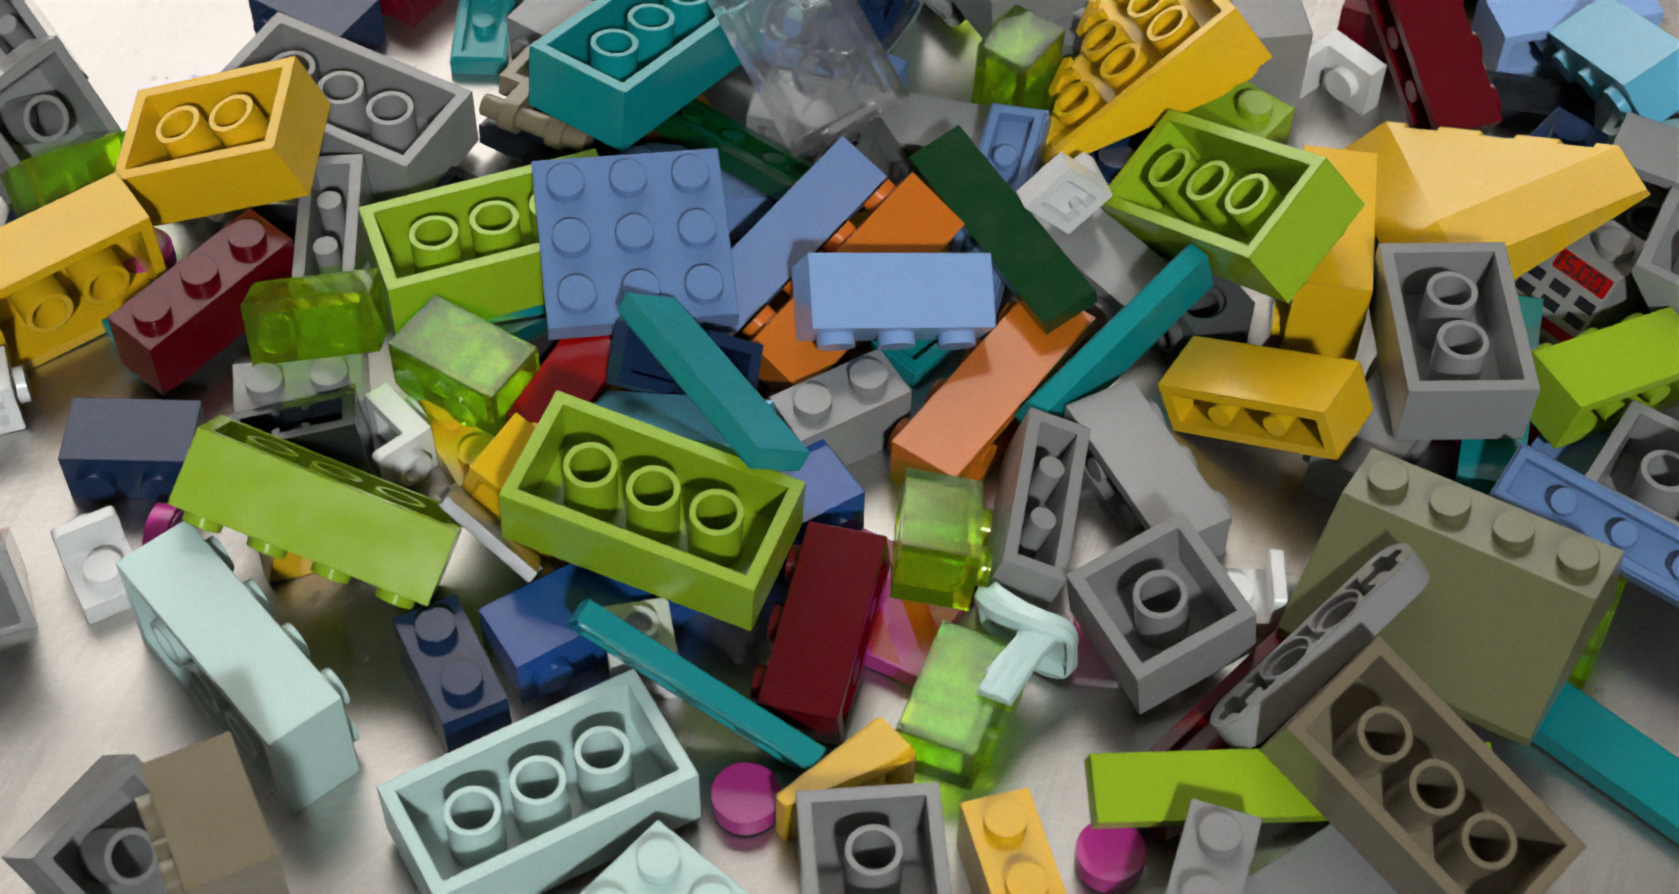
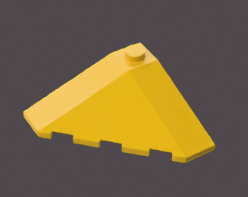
[1042,0,1272,164]
[1344,121,1651,280]

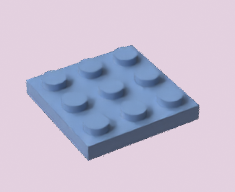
[532,148,739,340]

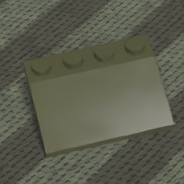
[1276,448,1624,748]

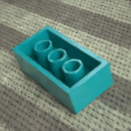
[529,0,768,152]

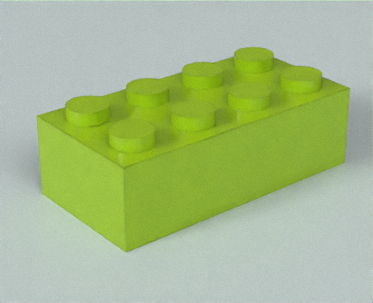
[1101,109,1365,304]
[358,149,599,342]
[499,390,806,631]
[167,414,463,609]

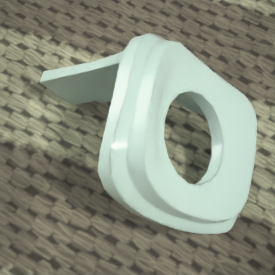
[974,582,1079,706]

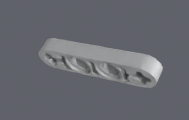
[1210,543,1430,749]

